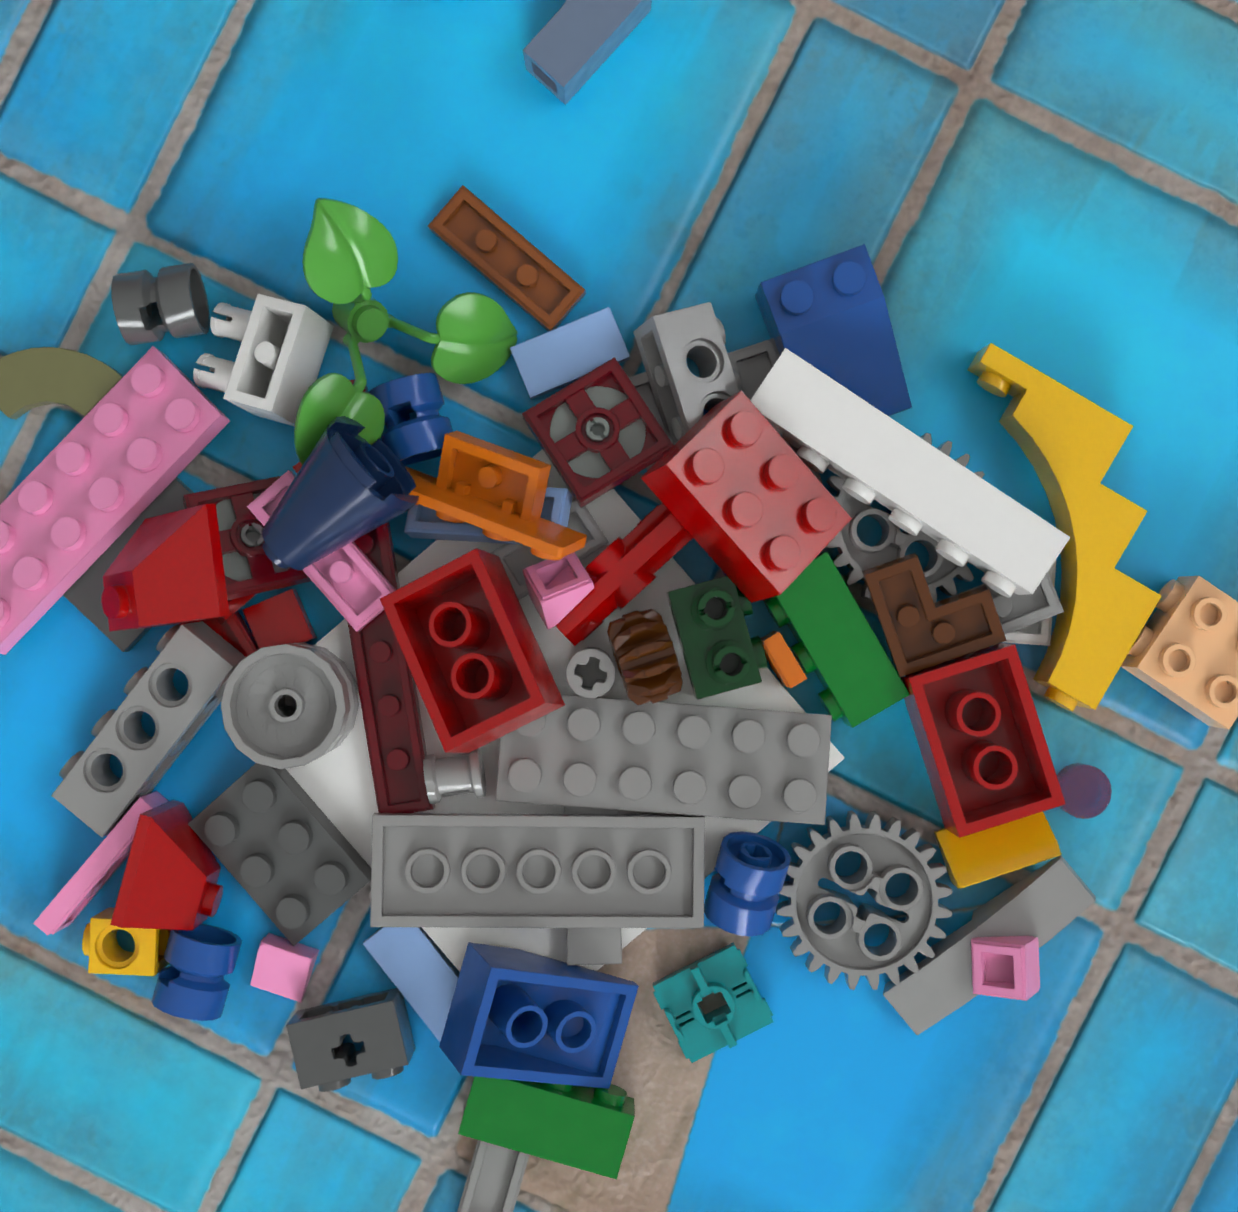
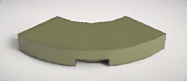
[0,347,123,420]

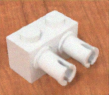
[193,294,334,426]

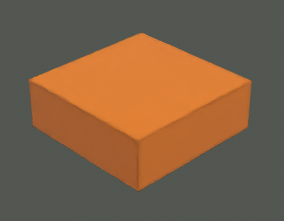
[760,631,808,688]

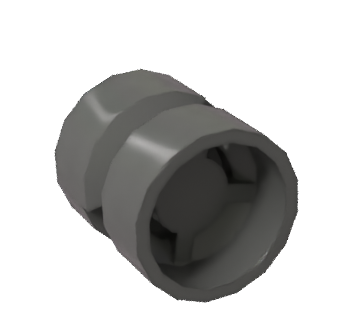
[111,263,210,345]

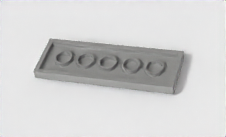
[496,695,832,825]
[370,813,705,928]

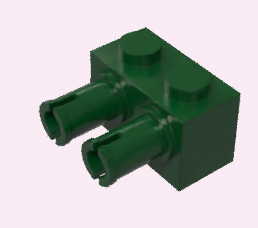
[666,576,767,700]

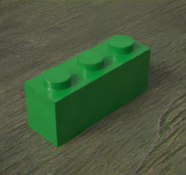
[763,552,910,728]
[458,1077,635,1180]

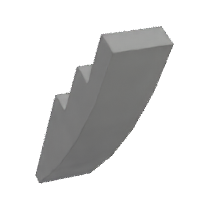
[883,855,1096,1035]

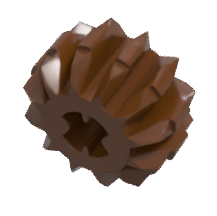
[607,609,683,706]

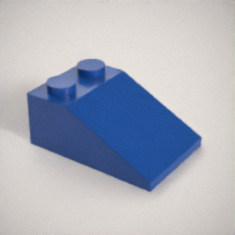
[755,244,912,416]
[439,942,639,1089]

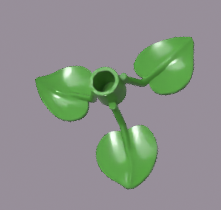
[294,198,518,465]

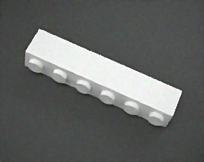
[750,348,1070,598]

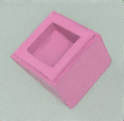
[522,552,594,629]
[250,933,319,1002]
[971,936,1040,1001]

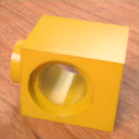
[82,907,171,976]

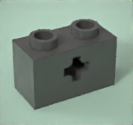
[286,988,415,1092]

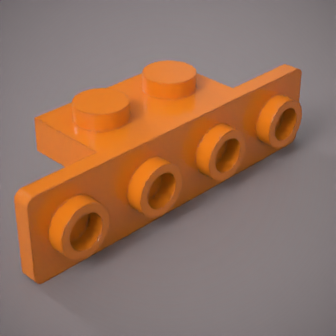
[405,431,587,560]

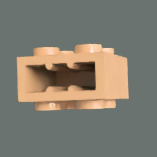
[1121,576,1238,730]

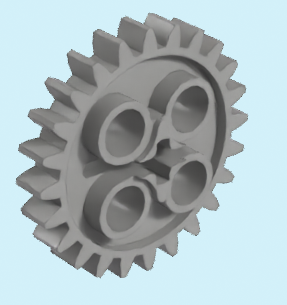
[825,433,985,603]
[775,811,952,990]

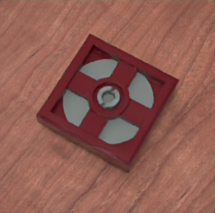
[522,357,674,508]
[183,476,312,600]

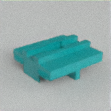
[652,942,773,1063]

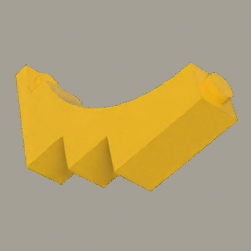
[968,343,1162,712]

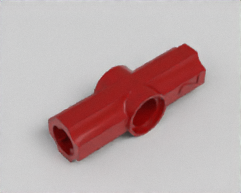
[555,503,693,646]

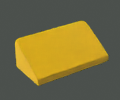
[934,812,1062,889]

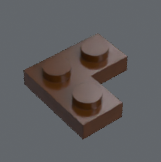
[862,553,1007,677]

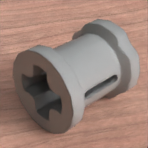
[566,647,616,699]
[423,748,486,804]

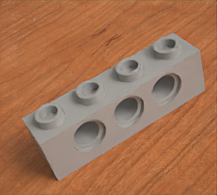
[633,302,743,445]
[51,621,246,837]

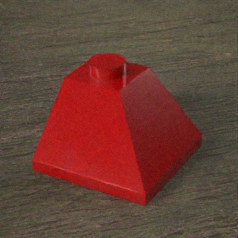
[101,503,230,632]
[110,800,223,930]

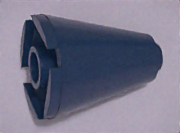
[262,416,419,570]

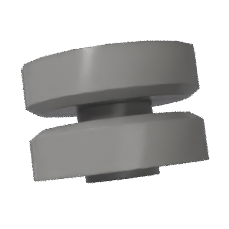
[221,642,359,769]

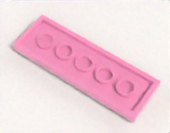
[0,346,230,655]

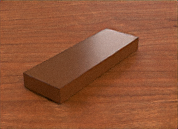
[428,185,586,332]

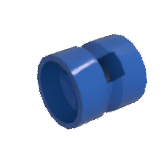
[368,373,453,466]
[704,831,791,937]
[151,924,242,1021]

